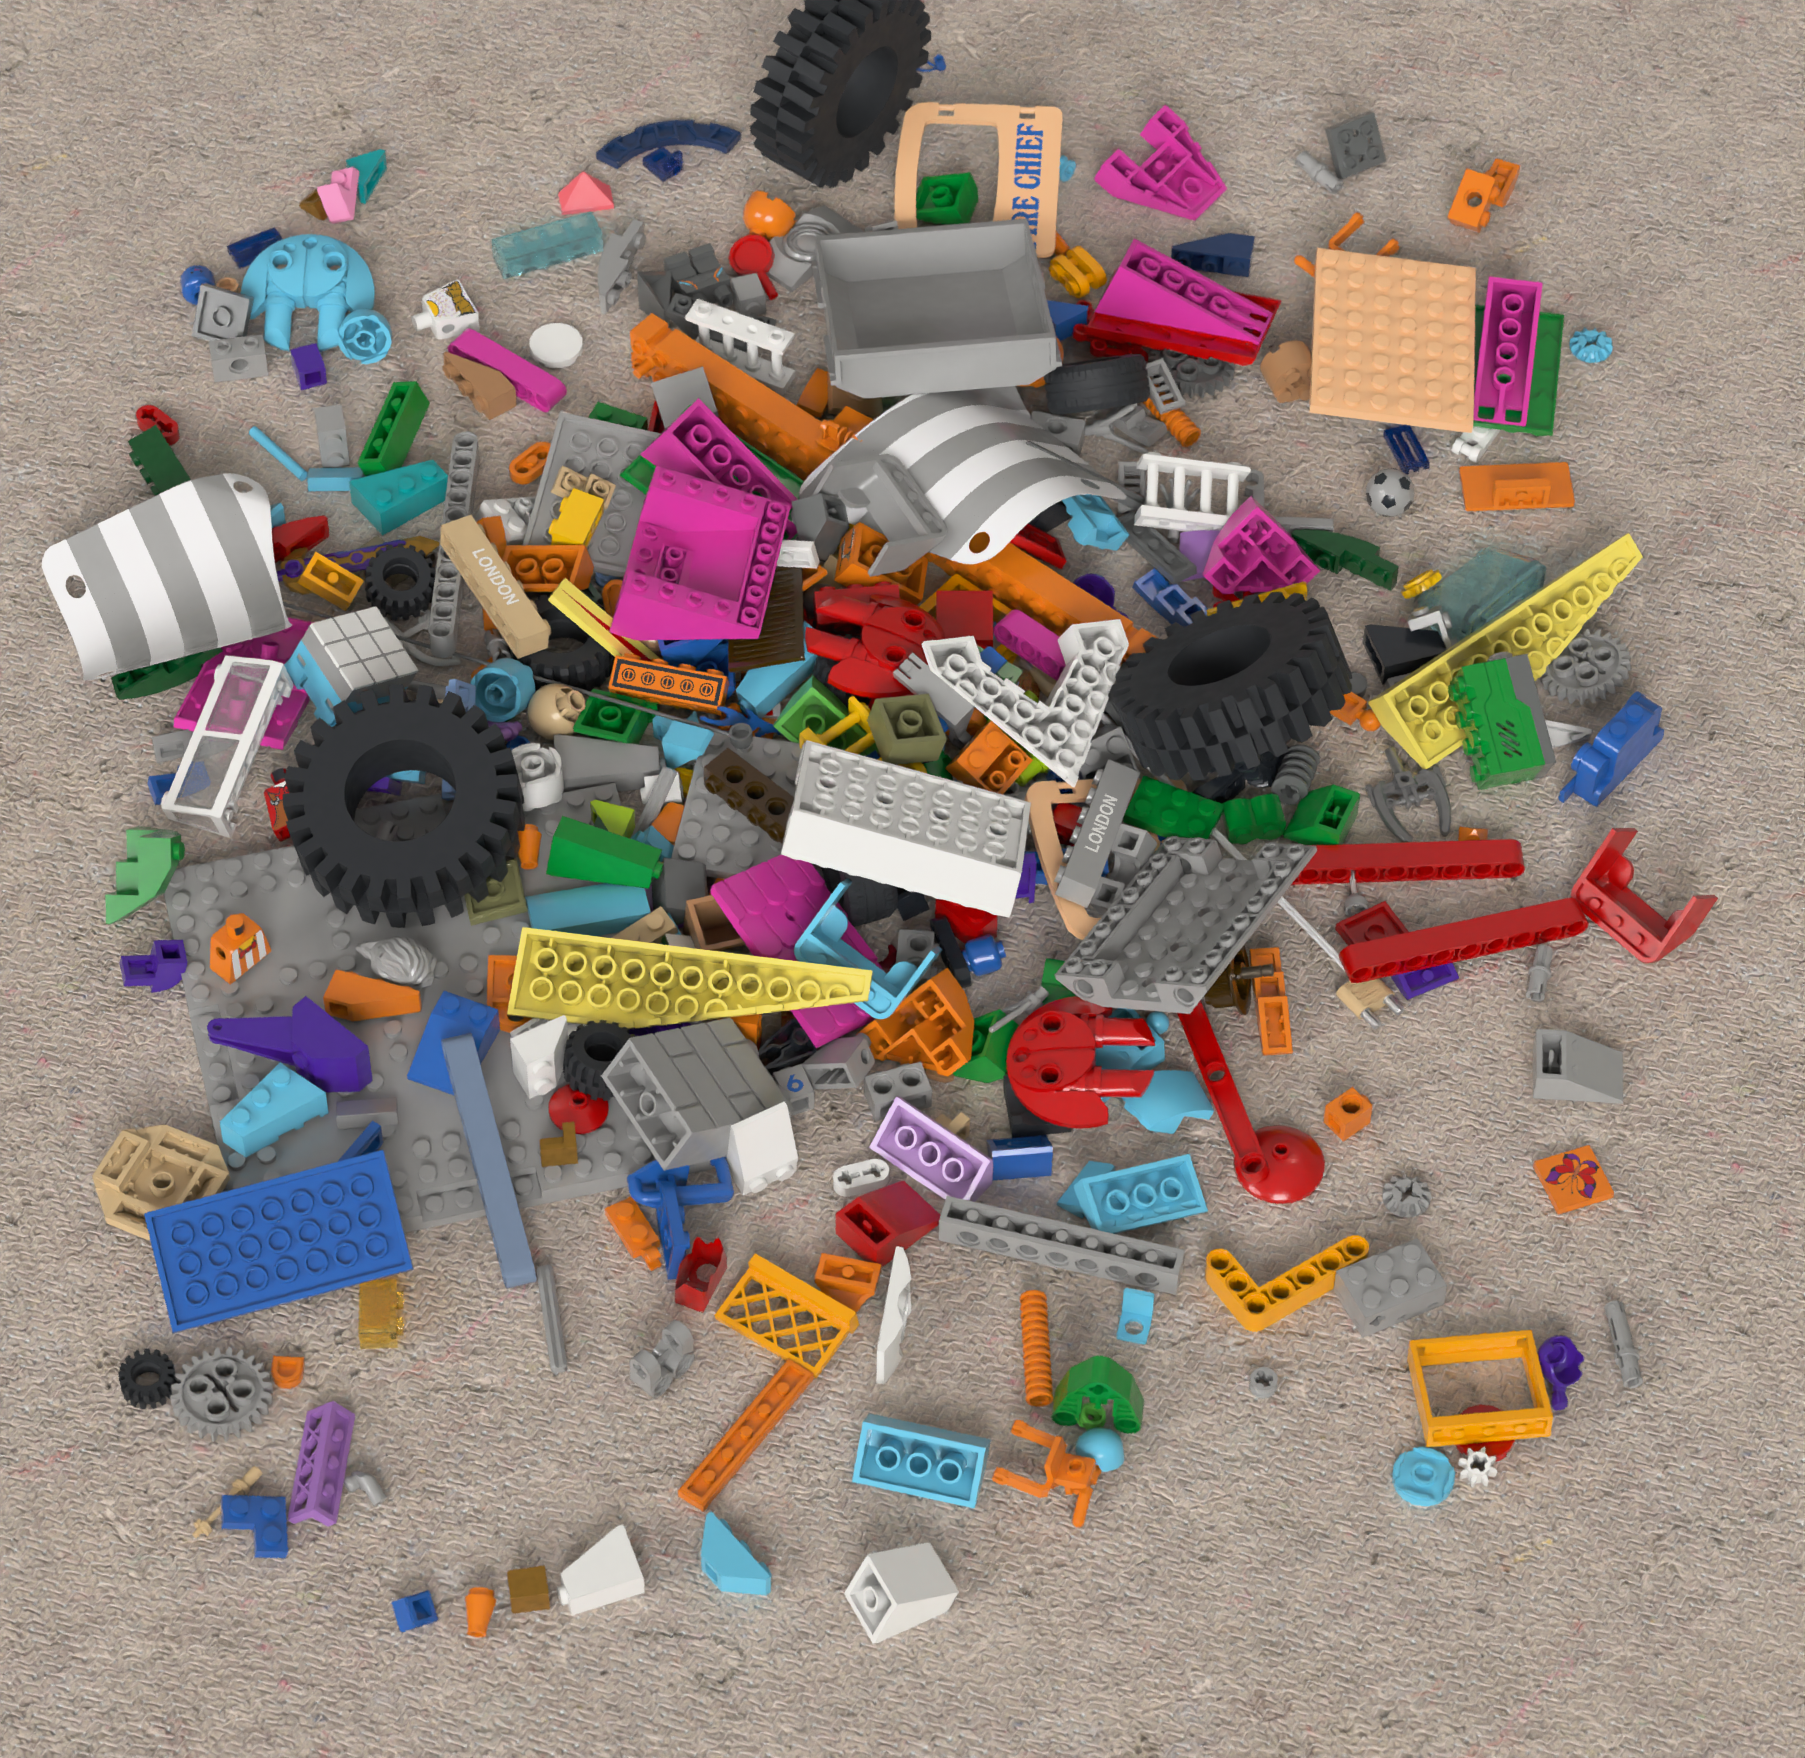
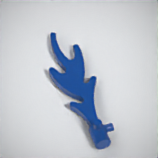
[700,706,784,737]

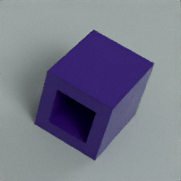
[290,343,327,390]

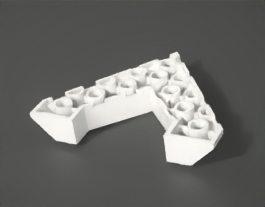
[921,619,1129,788]

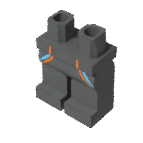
[663,243,733,308]

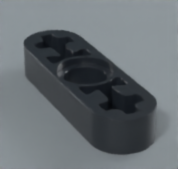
[930,916,972,988]

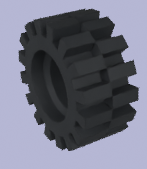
[118,1348,176,1409]

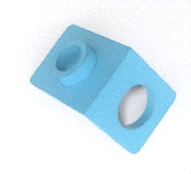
[1116,1288,1155,1345]

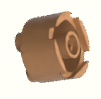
[1260,340,1312,403]

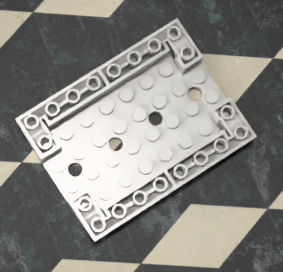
[781,740,1031,918]

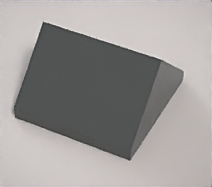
[652,858,708,925]

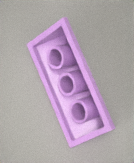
[869,1096,993,1202]

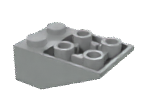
[1533,1029,1623,1104]

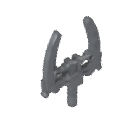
[1365,747,1451,842]

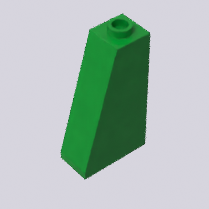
[546,816,664,889]

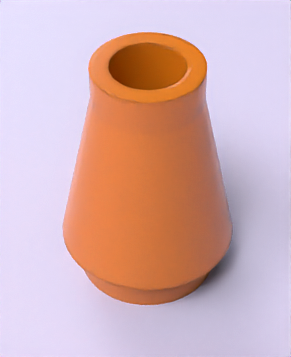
[517,824,542,870]
[465,1587,497,1637]

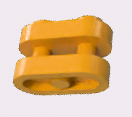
[1049,245,1107,299]

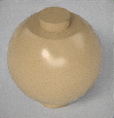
[527,683,586,740]

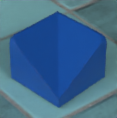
[391,1590,439,1632]

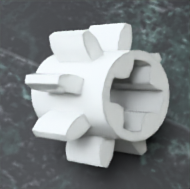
[1458,1447,1497,1488]

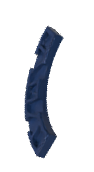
[596,120,741,169]

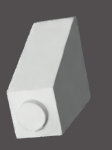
[557,1524,644,1616]

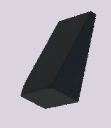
[1192,770,1246,804]

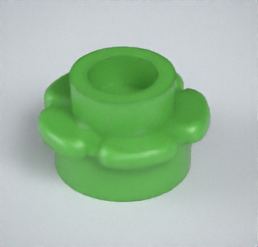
[1076,1402,1106,1431]

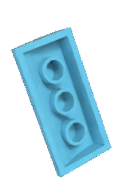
[525,883,651,936]
[1073,1154,1208,1234]

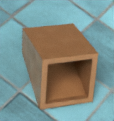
[683,895,746,951]

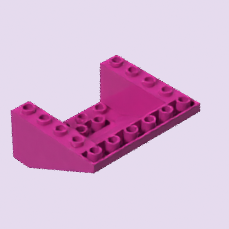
[609,465,791,640]

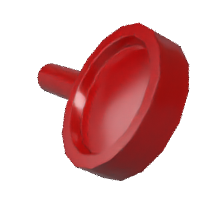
[729,235,778,300]

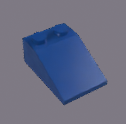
[407,991,500,1095]

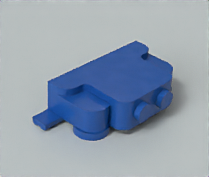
[1559,691,1664,807]

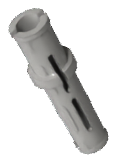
[1604,1300,1643,1388]

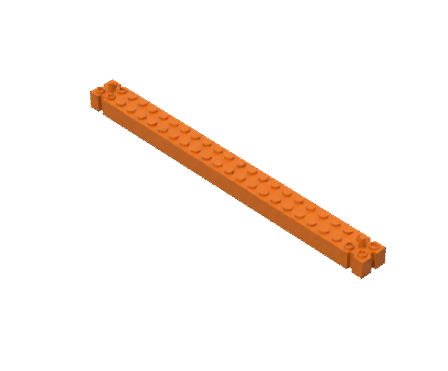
[630,313,1157,666]

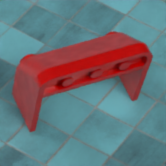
[1571,828,1718,963]

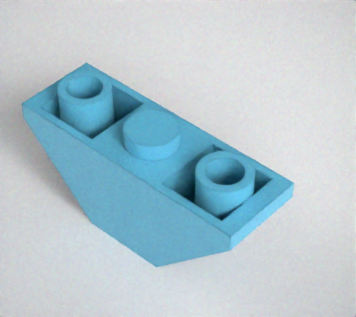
[701,1511,772,1595]

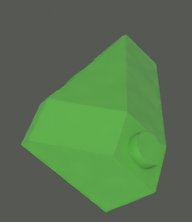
[773,675,880,756]

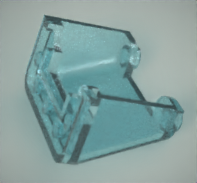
[1418,546,1546,641]

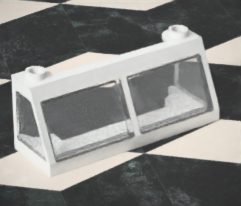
[161,655,294,838]

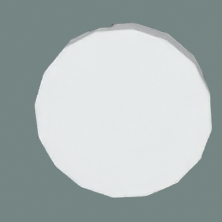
[530,323,583,368]

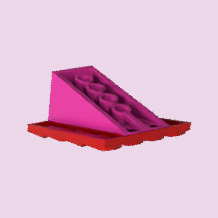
[1084,238,1282,366]

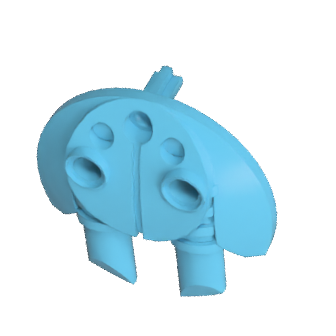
[241,234,375,352]

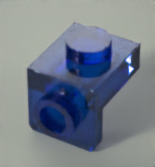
[643,146,683,182]

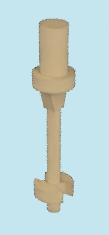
[192,1466,263,1538]

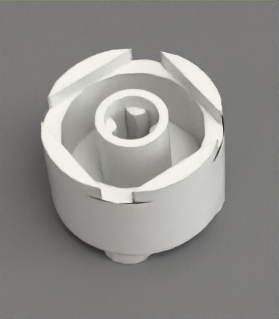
[512,743,564,811]

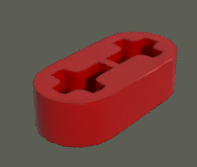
[136,405,180,446]

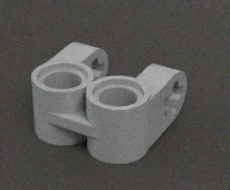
[629,1320,695,1398]

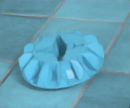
[1569,327,1613,363]

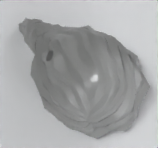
[355,936,437,991]

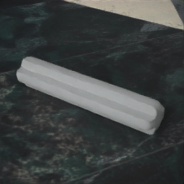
[631,766,677,837]

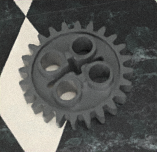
[1148,349,1235,399]

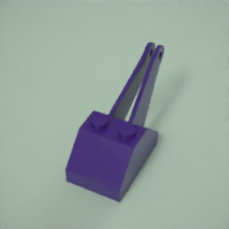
[207,996,373,1093]

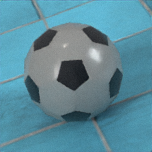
[1366,468,1415,517]

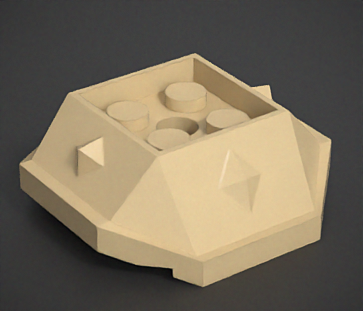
[92,1125,230,1241]

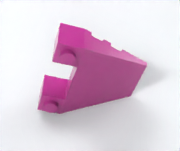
[1094,104,1227,221]

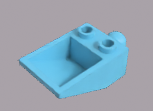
[1095,1008,1169,1102]

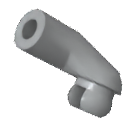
[344,1471,387,1506]

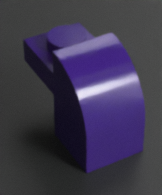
[119,939,188,993]

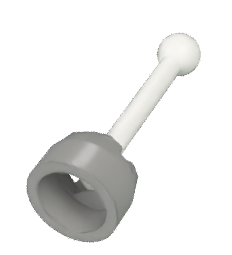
[1344,871,1368,916]

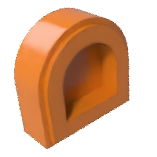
[271,1356,305,1389]

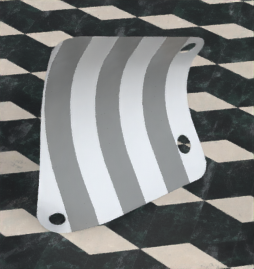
[799,386,1126,564]
[42,473,293,681]

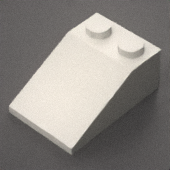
[727,1101,798,1195]

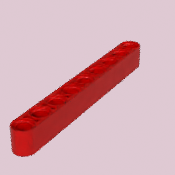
[1291,839,1525,885]
[1339,898,1589,983]

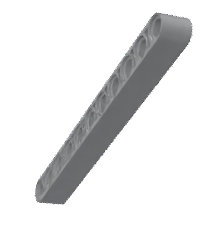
[428,431,480,658]

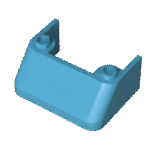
[794,878,942,1019]

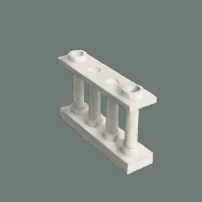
[685,299,795,395]
[1134,452,1250,532]

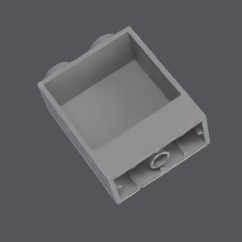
[601,1018,795,1171]

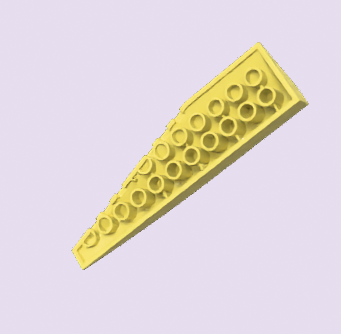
[1368,533,1643,770]
[507,927,873,1029]

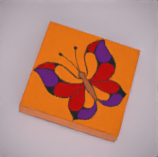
[1533,1145,1614,1215]

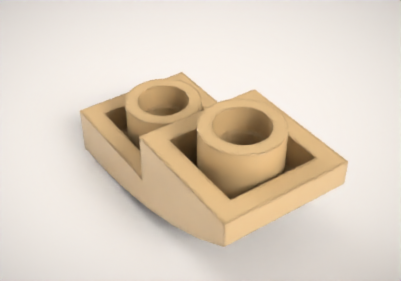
[551,466,616,510]

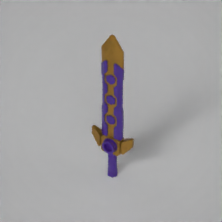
[276,536,440,595]

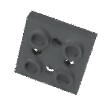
[1325,111,1387,179]

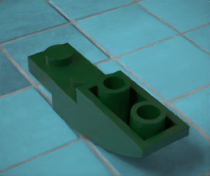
[1291,530,1399,591]
[111,647,223,700]

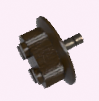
[1204,945,1274,1015]

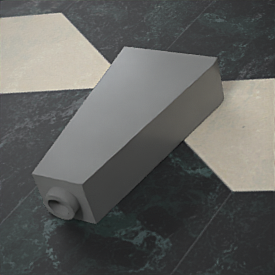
[554,734,666,793]

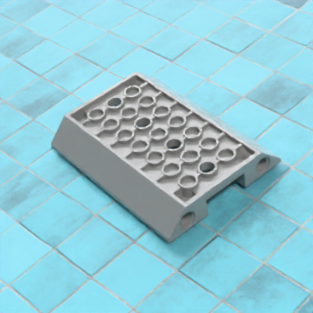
[1055,836,1317,1014]

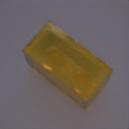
[358,1279,404,1349]

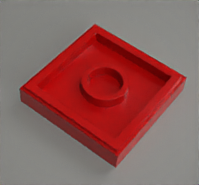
[1335,901,1409,946]

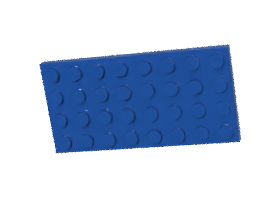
[144,1150,414,1333]

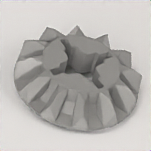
[1382,1173,1431,1218]

